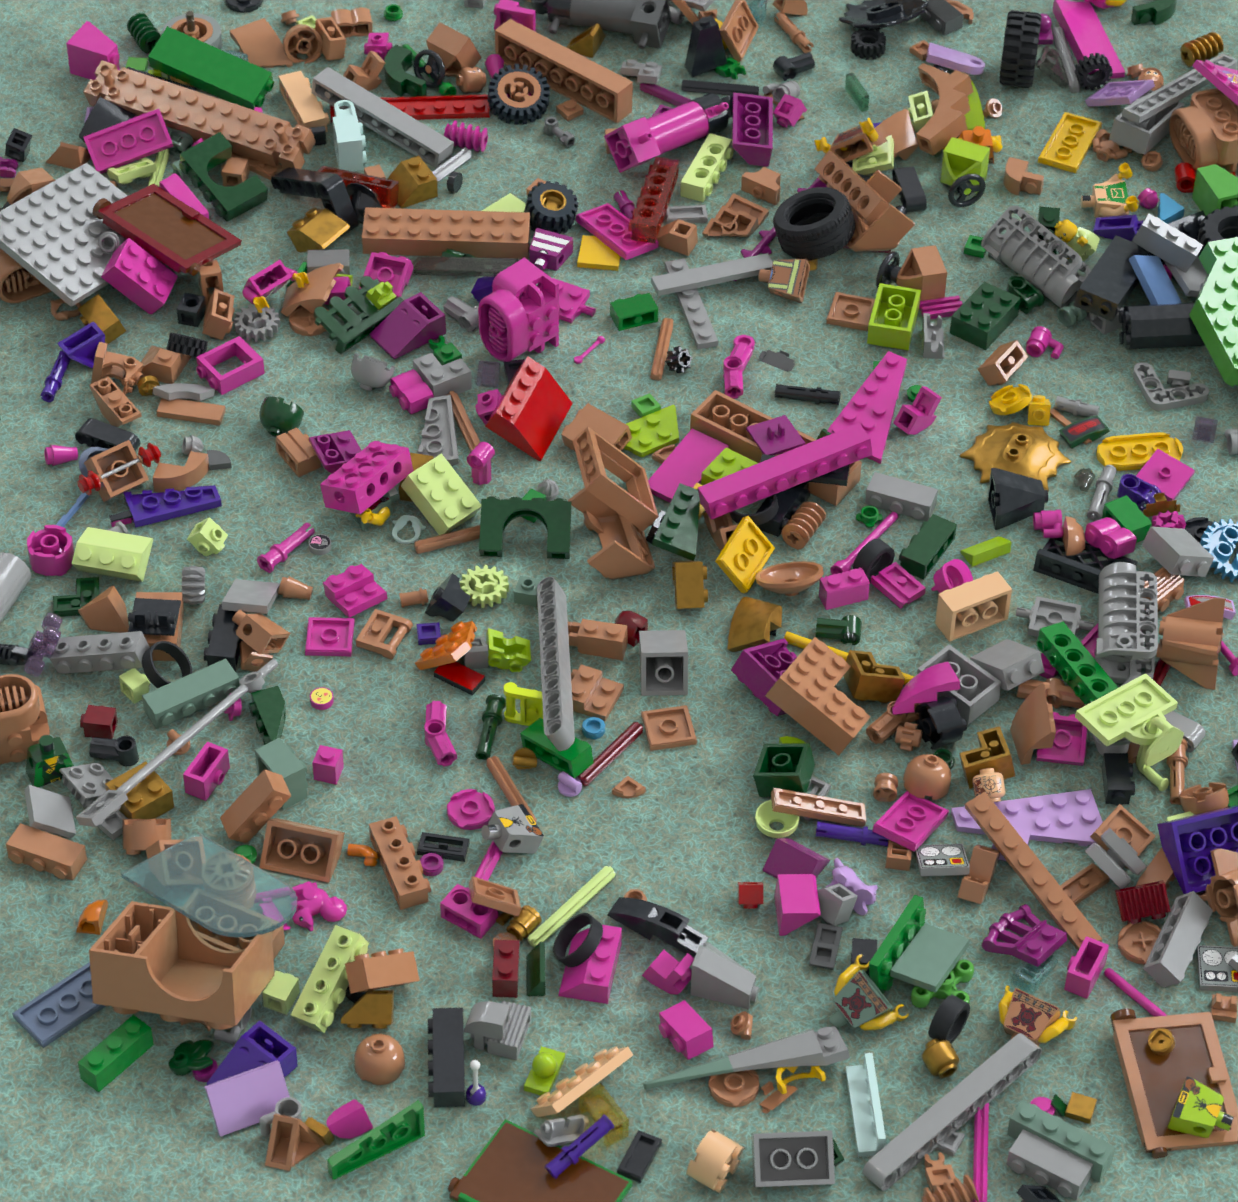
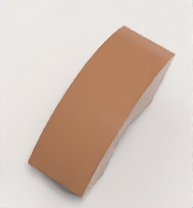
[153,451,209,493]
[703,512,738,550]
[957,844,1000,904]

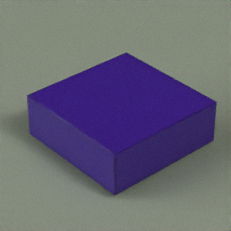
[416,622,441,645]

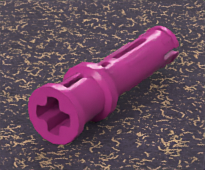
[257,522,315,573]

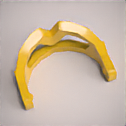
[776,1066,826,1094]

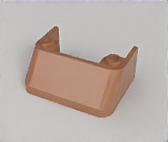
[847,170,915,252]
[568,488,655,579]

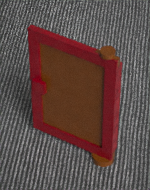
[92,184,242,276]

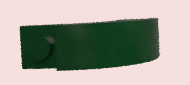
[1131,0,1177,26]
[384,45,427,97]

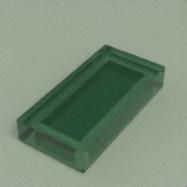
[845,73,869,112]

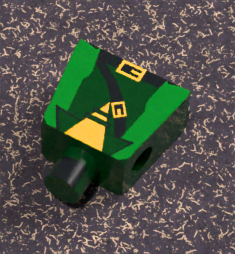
[26,735,74,788]

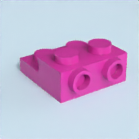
[494,0,536,32]
[359,252,414,299]
[323,564,388,618]
[1036,712,1087,766]

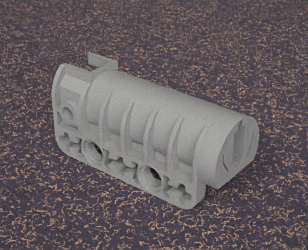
[981,206,1091,308]
[1095,562,1158,683]

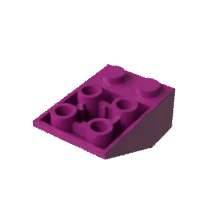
[370,292,446,359]

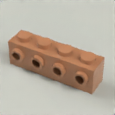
[369,816,431,910]

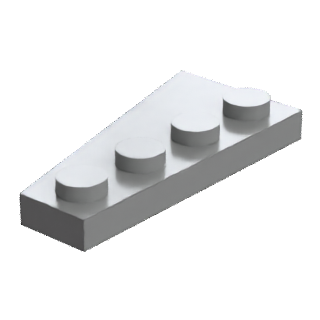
[418,395,459,465]

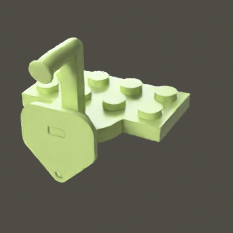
[1075,673,1184,791]

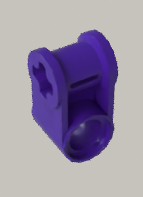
[1117,474,1161,511]

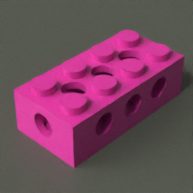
[320,441,414,514]

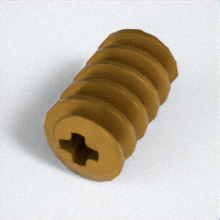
[1180,32,1224,67]

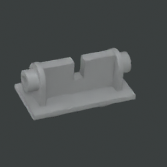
[534,1114,589,1147]

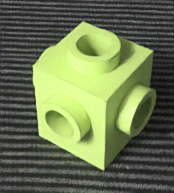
[187,517,228,557]

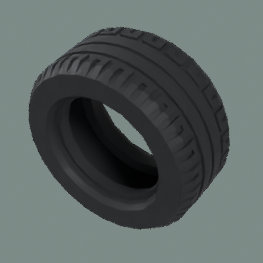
[773,187,856,260]

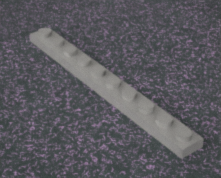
[1122,53,1238,124]

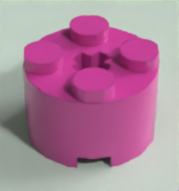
[27,525,74,576]

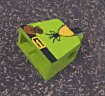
[1167,1076,1234,1138]

